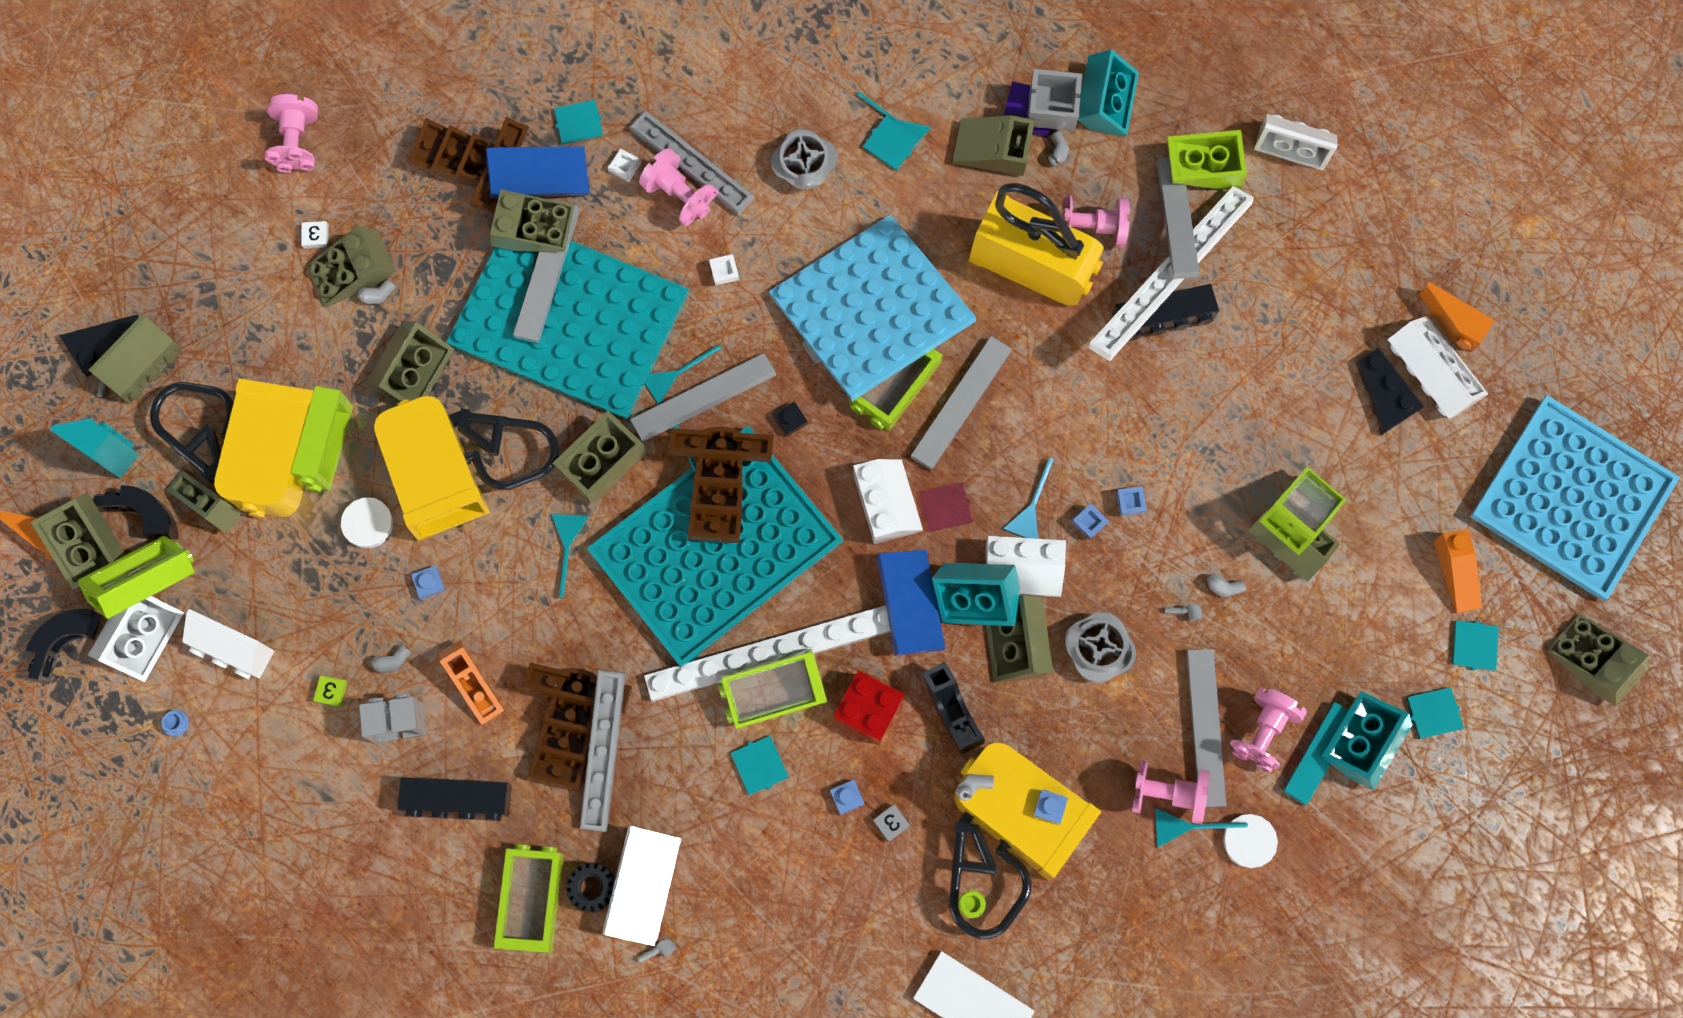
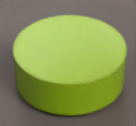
[958,890,986,918]

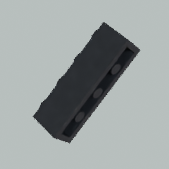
[1112,284,1219,341]
[397,777,512,821]

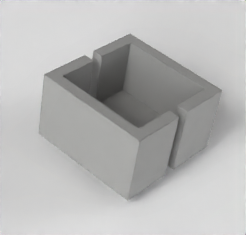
[1027,69,1082,131]
[359,694,428,743]

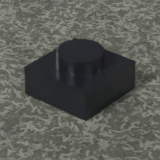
[773,401,808,437]

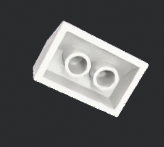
[1254,114,1338,170]
[853,459,923,545]
[985,536,1066,597]
[88,596,184,682]
[182,609,274,679]

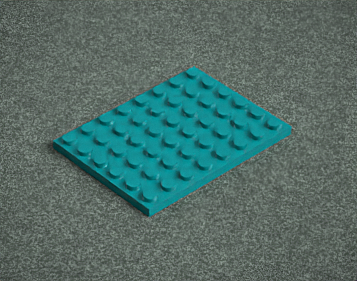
[446,241,690,421]
[587,425,843,668]

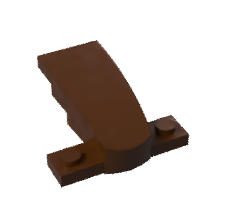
[407,117,529,215]
[668,426,774,543]
[522,663,632,792]

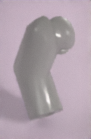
[1048,131,1069,166]
[358,279,396,304]
[1207,573,1246,598]
[371,645,411,673]
[956,774,994,801]

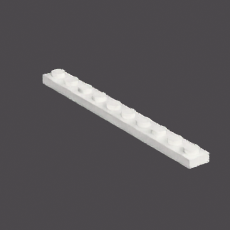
[1089,186,1254,361]
[644,605,891,702]

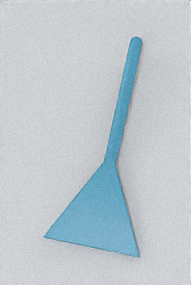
[1003,458,1053,539]

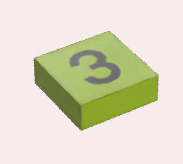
[313,675,348,707]

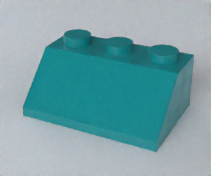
[1078,49,1139,137]
[49,419,140,479]
[932,563,1020,626]
[1322,691,1412,791]

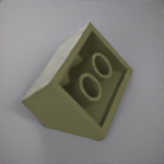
[89,314,182,404]
[365,320,454,403]
[553,410,647,506]
[31,493,126,590]
[1248,494,1340,582]
[986,595,1054,683]

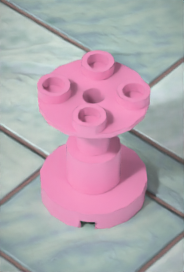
[264,94,318,173]
[639,148,718,226]
[1062,195,1130,247]
[1230,687,1307,773]
[1132,760,1210,825]

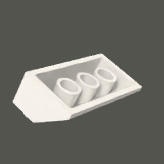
[1388,316,1488,419]

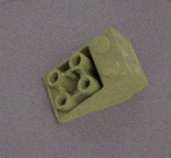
[952,116,1035,176]
[490,189,574,252]
[306,225,396,307]
[1547,614,1649,707]

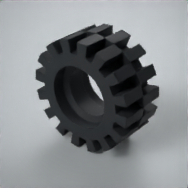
[565,862,615,913]

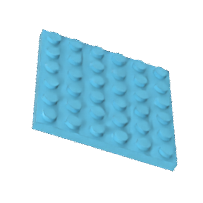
[769,214,976,401]
[1470,395,1680,602]

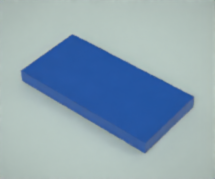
[486,146,589,198]
[876,550,946,656]

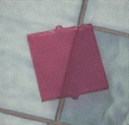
[920,482,973,532]

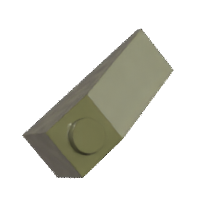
[167,470,242,533]

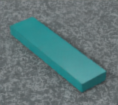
[1282,702,1349,806]

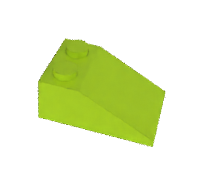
[1167,130,1247,189]

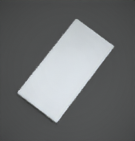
[602,826,681,946]
[913,951,1035,1018]

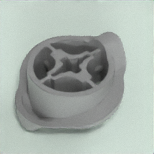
[771,129,837,190]
[1065,612,1136,683]

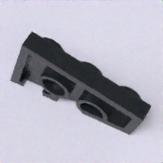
[59,314,139,377]
[1356,348,1424,436]

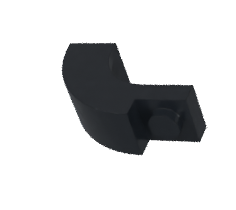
[94,485,178,540]
[26,609,102,684]
[922,662,985,755]

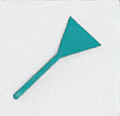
[857,92,932,142]
[645,345,721,405]
[551,514,589,599]
[1155,808,1248,848]

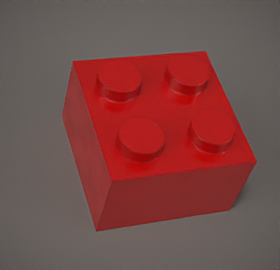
[833,670,905,745]

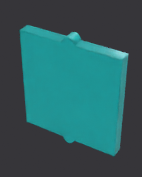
[554,99,603,145]
[863,116,920,171]
[1452,620,1499,672]
[1406,687,1464,739]
[731,735,789,796]

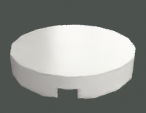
[341,498,394,548]
[1223,814,1278,868]

